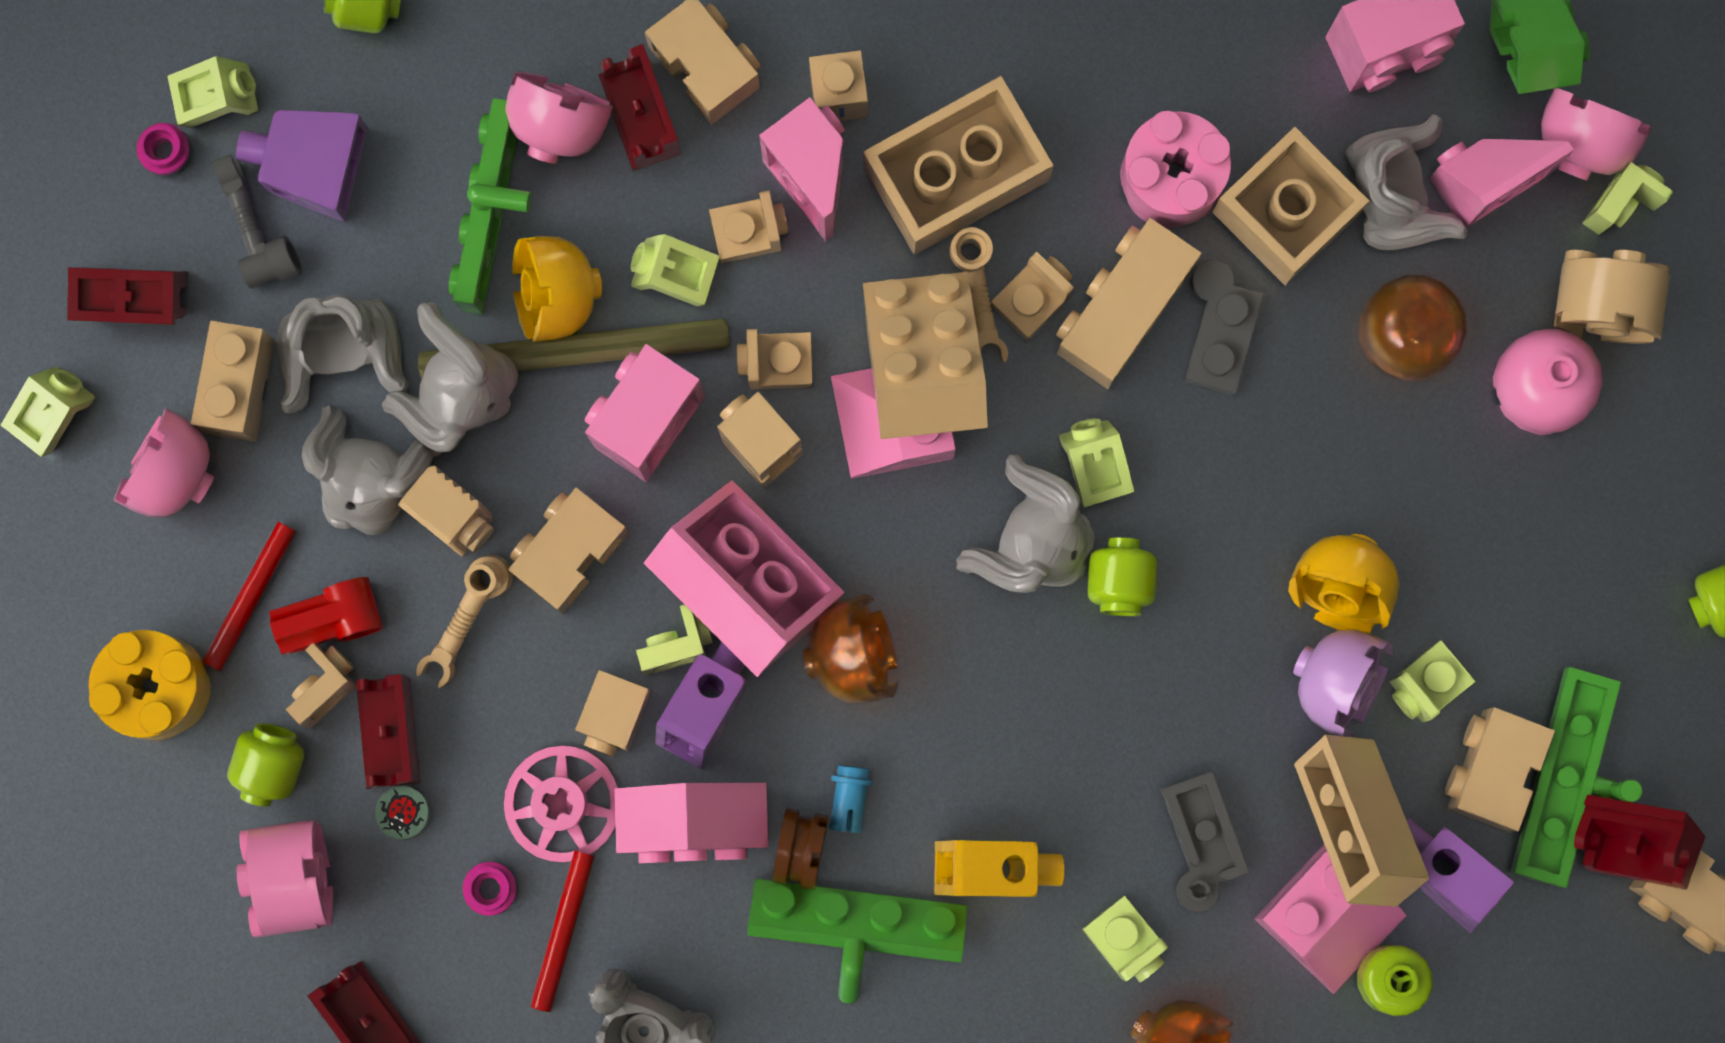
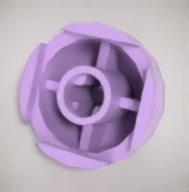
[1293,630,1393,737]

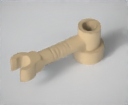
[949,227,1008,364]
[416,555,513,688]

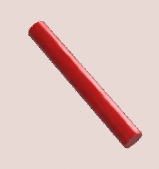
[202,522,297,672]
[530,850,595,1013]

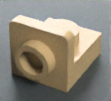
[709,190,789,264]
[990,252,1074,341]
[737,329,813,390]
[286,643,356,729]

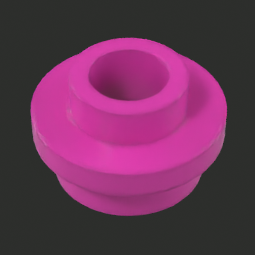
[137,123,190,175]
[463,862,517,916]

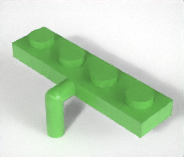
[449,98,532,315]
[1510,667,1642,888]
[747,879,968,1004]

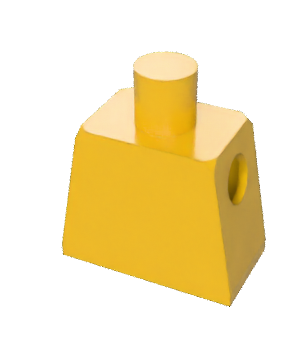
[934,840,1064,897]

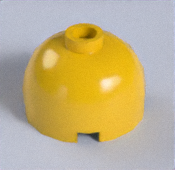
[512,236,602,342]
[1288,534,1400,633]

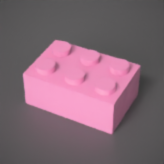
[644,480,845,677]

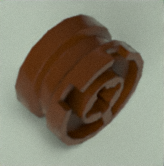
[772,808,828,890]

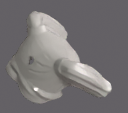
[1345,114,1467,250]
[277,294,410,413]
[382,302,519,452]
[302,405,442,535]
[956,454,1097,593]
[589,968,716,1043]

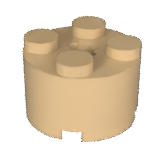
[1554,250,1670,344]

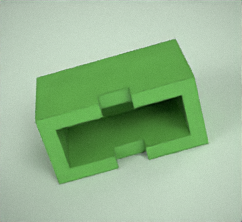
[1489,0,1590,94]

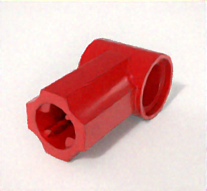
[269,577,384,656]

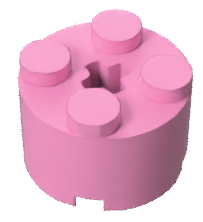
[1120,111,1231,229]
[236,820,334,938]

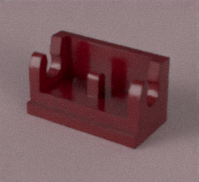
[598,44,681,171]
[67,267,188,325]
[356,674,421,789]
[1574,794,1706,890]
[307,961,421,1043]

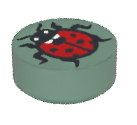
[375,786,431,840]

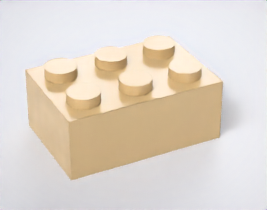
[863,76,1054,255]
[863,272,988,439]

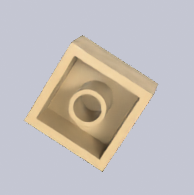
[1212,127,1369,286]

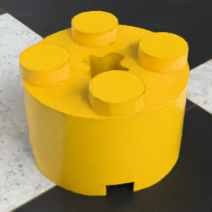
[89,630,211,741]

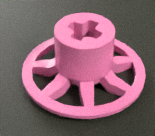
[504,746,618,862]

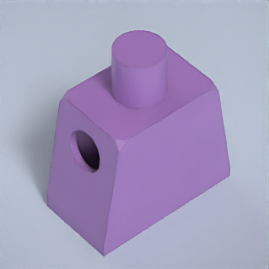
[236,110,368,222]
[655,642,746,770]
[1407,818,1515,934]

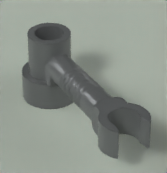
[212,154,302,289]

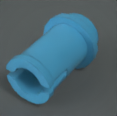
[829,765,873,833]

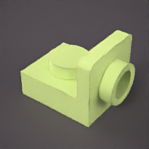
[167,56,258,128]
[1582,162,1673,235]
[630,234,720,306]
[1,367,95,457]
[1059,418,1134,508]
[636,604,713,676]
[1389,640,1476,722]
[1082,896,1168,982]

